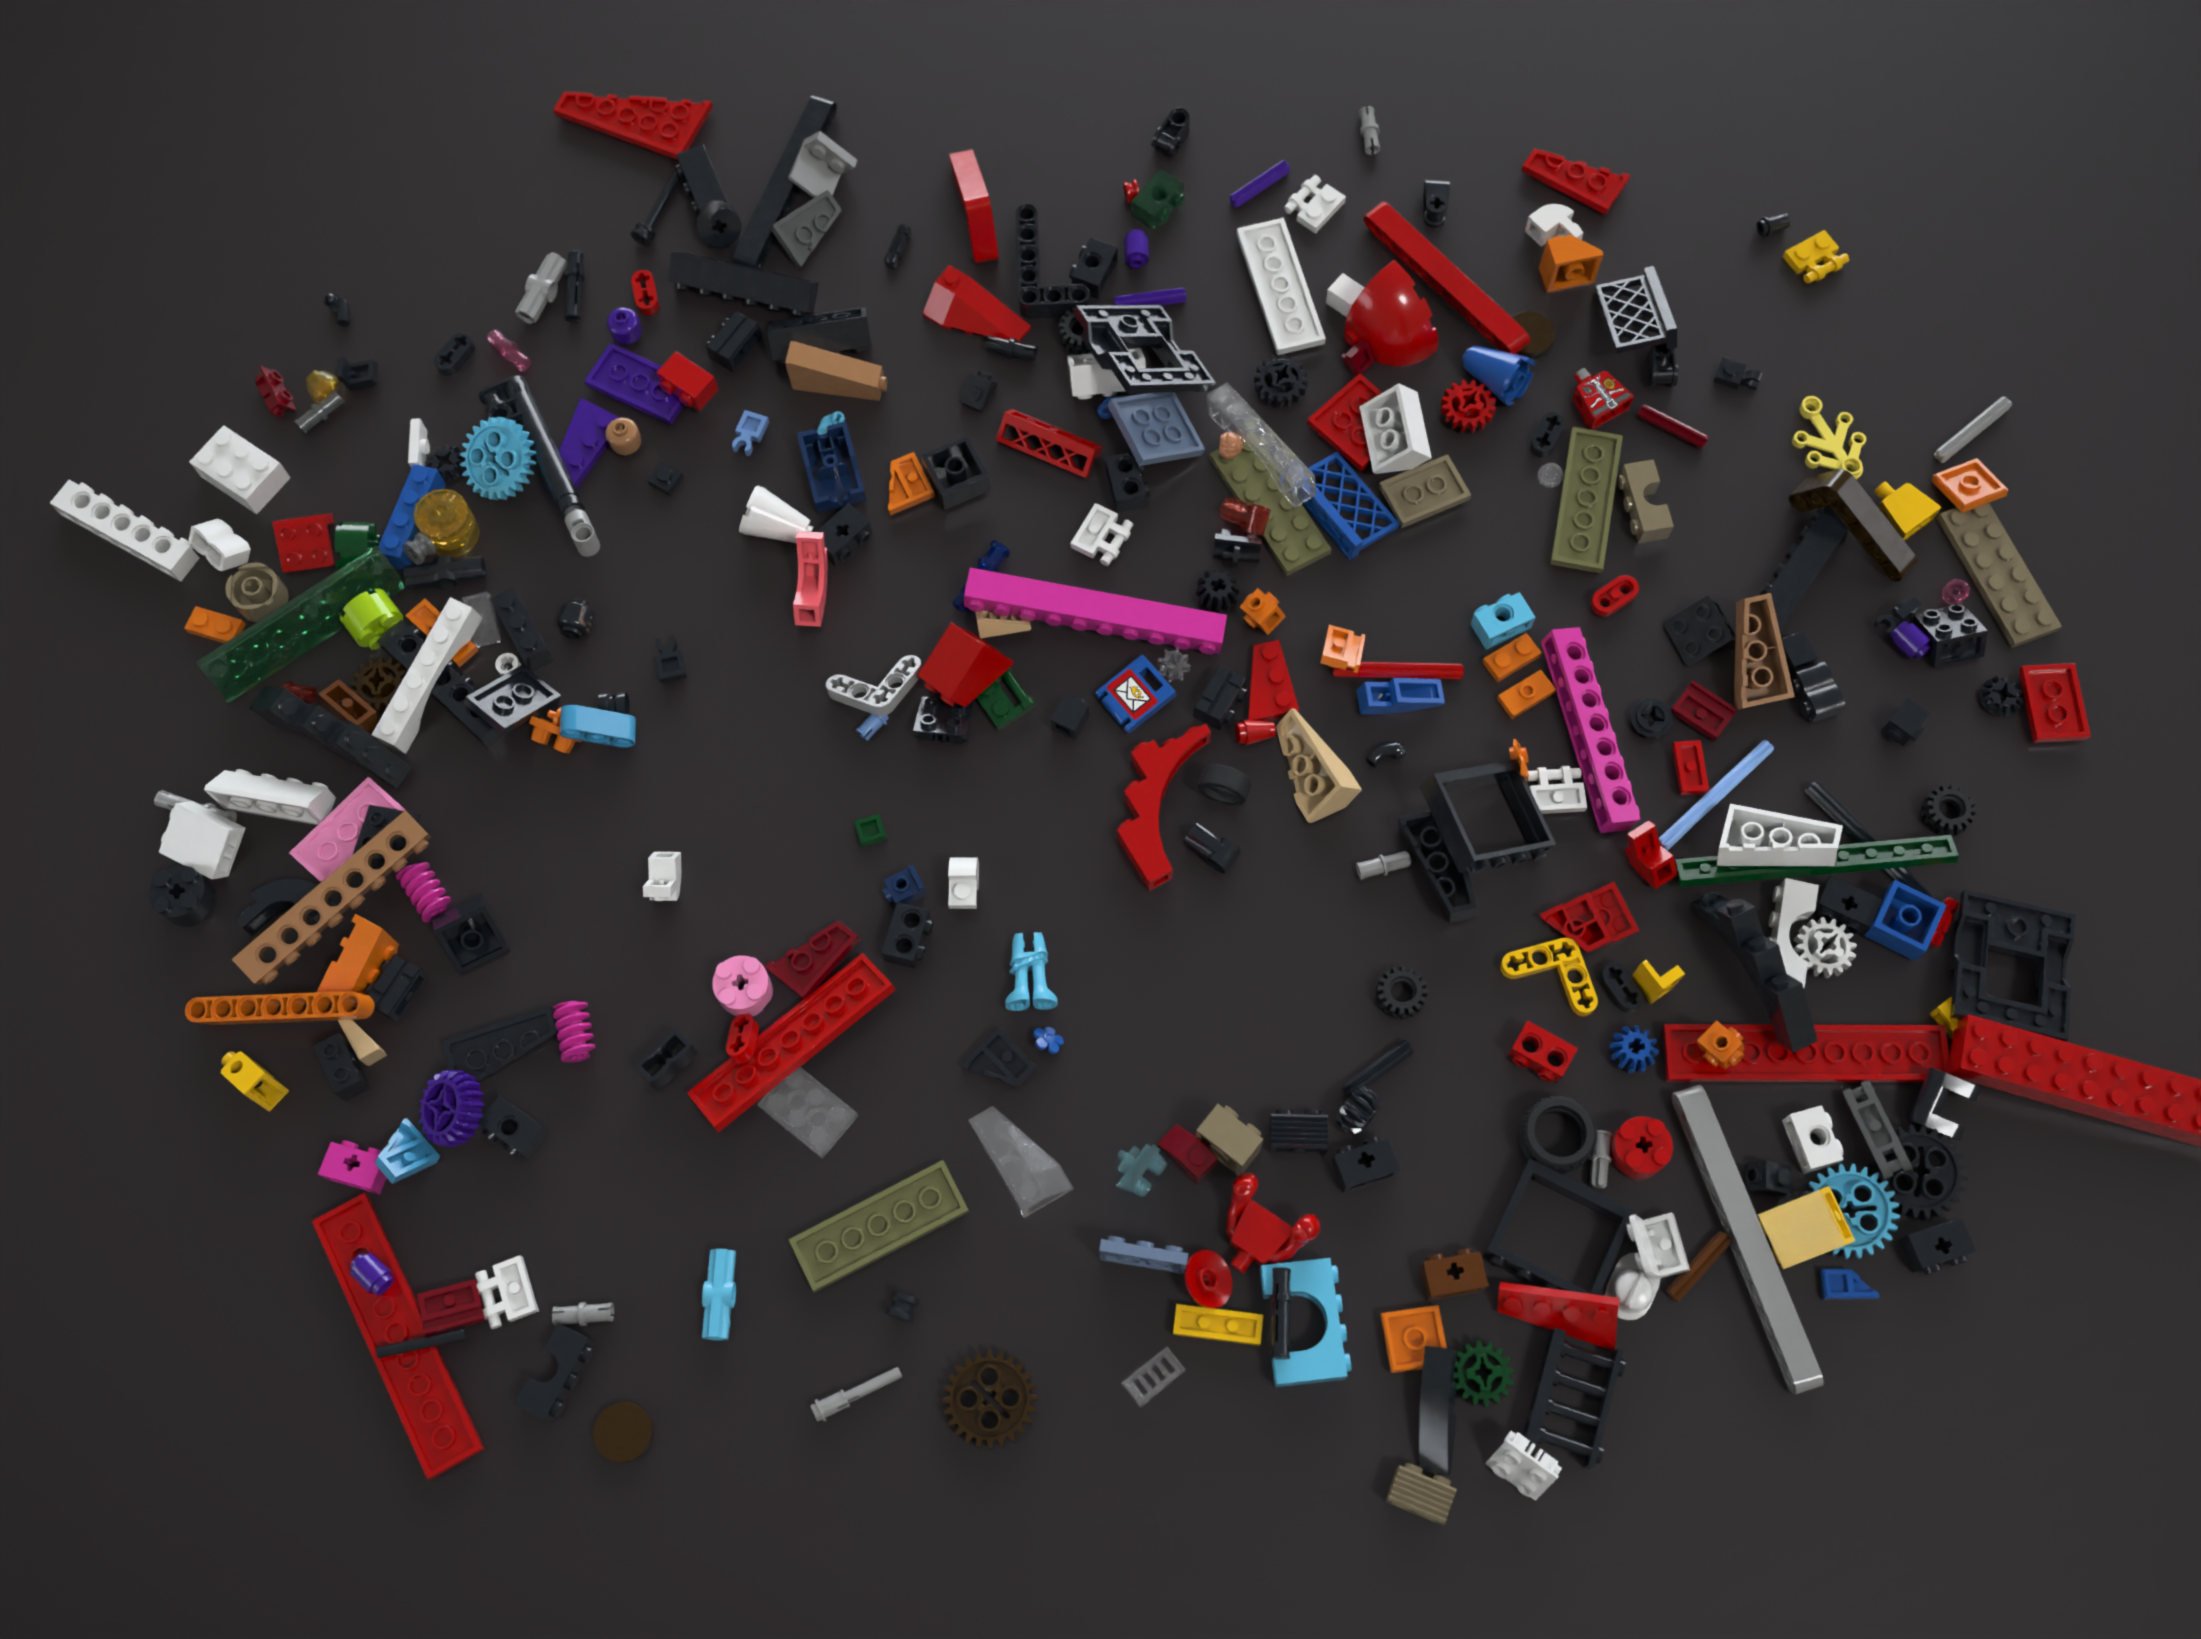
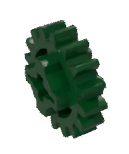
[1454,1341,1515,1407]

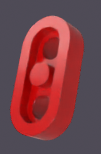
[1591,575,1639,617]

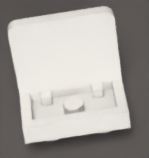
[1627,1212,1690,1279]

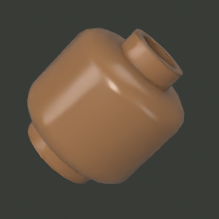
[606,417,642,455]

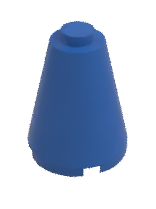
[1462,345,1534,405]

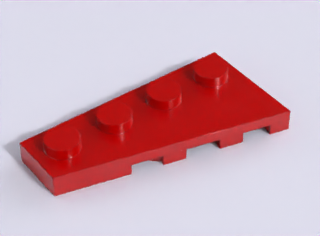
[1521,148,1631,215]
[1498,1282,1619,1351]

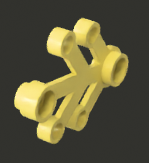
[1792,396,1866,480]

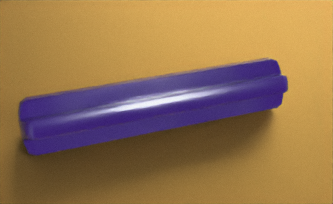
[1229,160,1290,208]
[1114,288,1186,305]

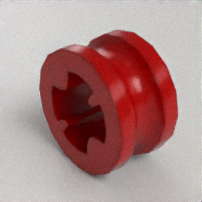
[1123,179,1141,204]

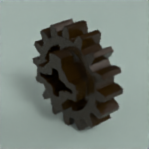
[350,657,407,713]

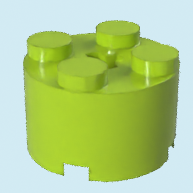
[340,589,403,650]

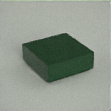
[854,813,887,848]

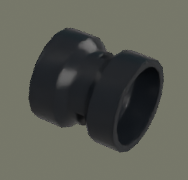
[598,692,630,715]

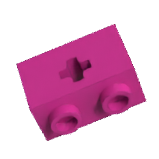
[318,1140,387,1195]

